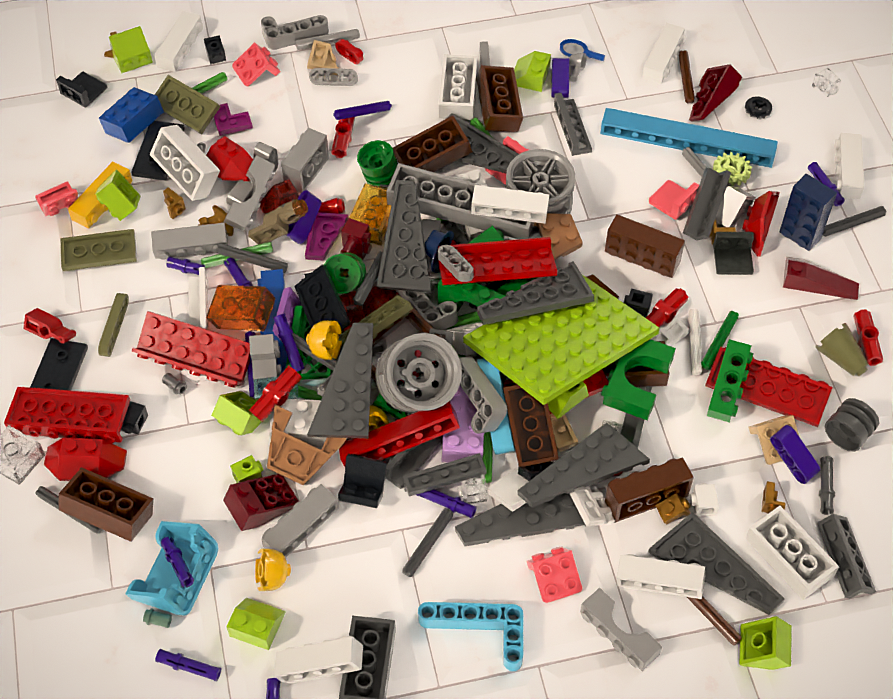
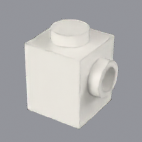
[689,483,719,517]

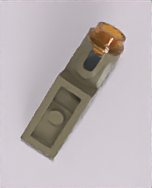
[248,199,308,244]

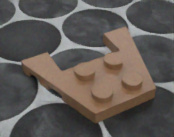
[533,213,583,260]
[267,405,347,485]

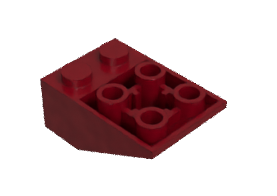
[223,474,299,531]

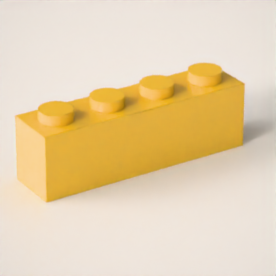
[68,161,133,229]

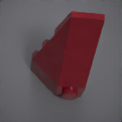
[689,64,743,122]
[783,256,859,300]

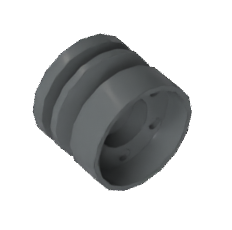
[824,398,880,452]

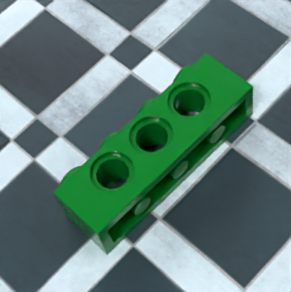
[707,339,754,423]

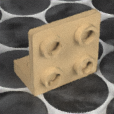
[748,415,799,465]

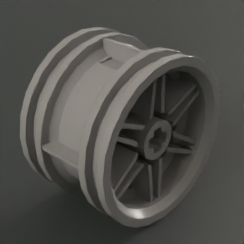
[506,149,575,231]
[376,333,462,413]

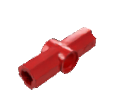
[331,117,355,158]
[646,288,689,328]
[853,309,883,366]
[249,366,303,422]

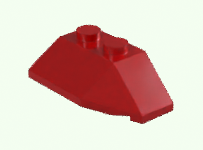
[206,136,253,181]
[742,191,780,257]
[44,438,127,481]

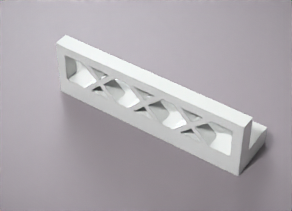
[188,267,209,330]

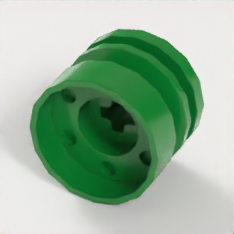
[357,140,398,188]
[324,252,367,294]

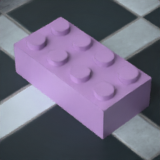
[441,386,484,463]

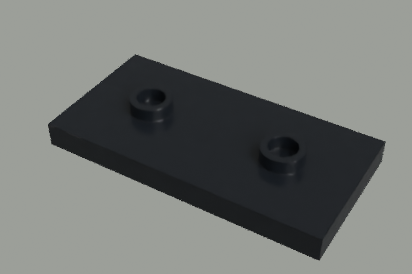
[131,121,185,181]
[294,264,351,331]
[30,338,88,391]

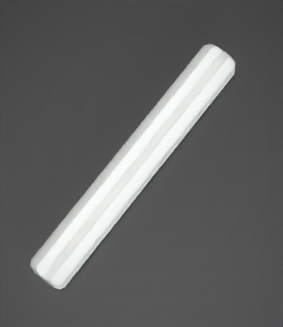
[688,309,703,375]

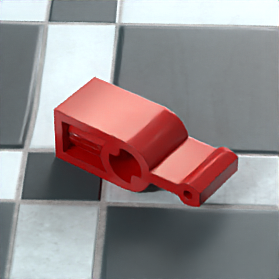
[23,308,76,343]

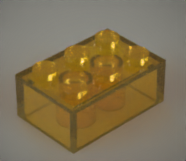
[349,183,391,246]

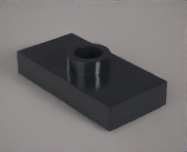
[518,461,553,481]

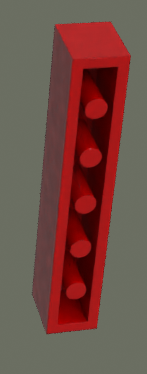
[339,401,460,466]

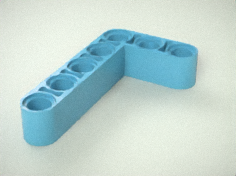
[477,358,515,455]
[418,602,523,672]

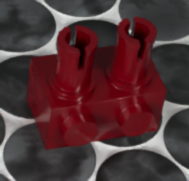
[340,218,372,260]

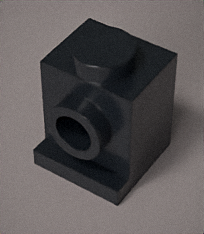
[204,35,226,64]
[623,288,653,318]
[121,401,148,435]

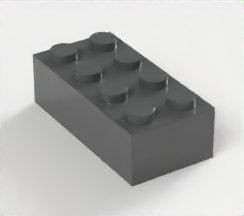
[339,615,396,699]

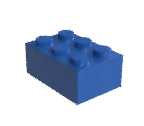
[99,87,164,143]

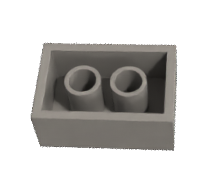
[281,128,329,193]

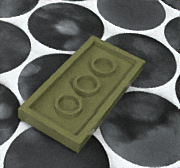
[154,75,221,135]
[60,229,137,271]
[338,295,413,347]

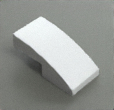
[651,317,690,347]

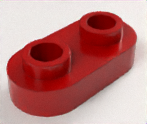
[335,39,364,65]

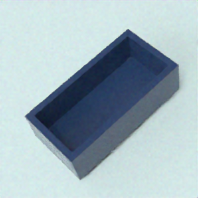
[779,173,837,251]

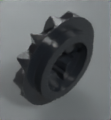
[744,96,772,119]

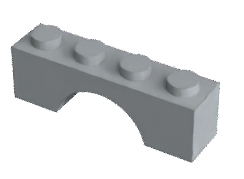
[223,155,276,231]
[580,587,662,671]

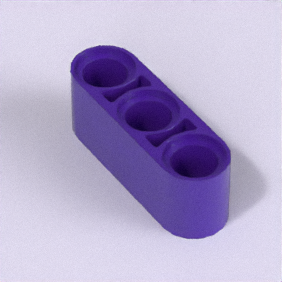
[551,58,569,98]
[285,190,322,244]
[770,425,820,484]

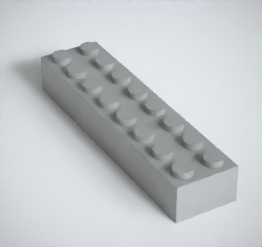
[387,163,534,239]

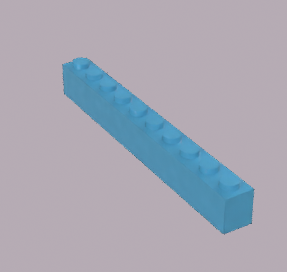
[600,108,778,168]

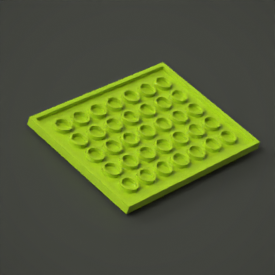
[463,275,660,405]

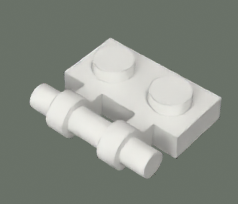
[569,486,615,527]

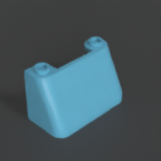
[125,521,218,616]

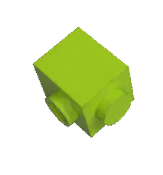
[230,455,264,483]

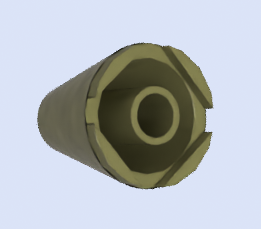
[815,323,868,376]

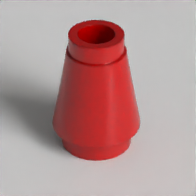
[318,197,345,214]

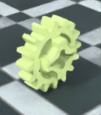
[713,152,752,186]

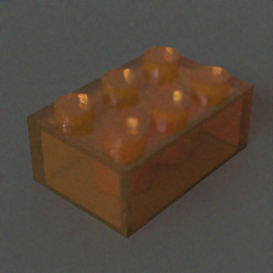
[206,285,276,331]

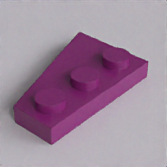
[305,212,349,261]

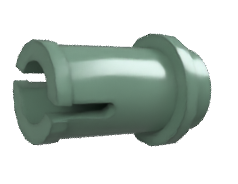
[143,608,172,628]

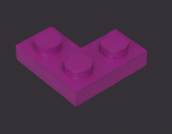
[213,103,253,136]

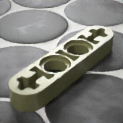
[98,293,129,357]

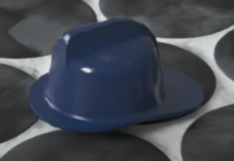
[425,230,454,273]

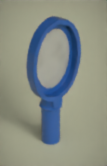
[560,39,605,61]

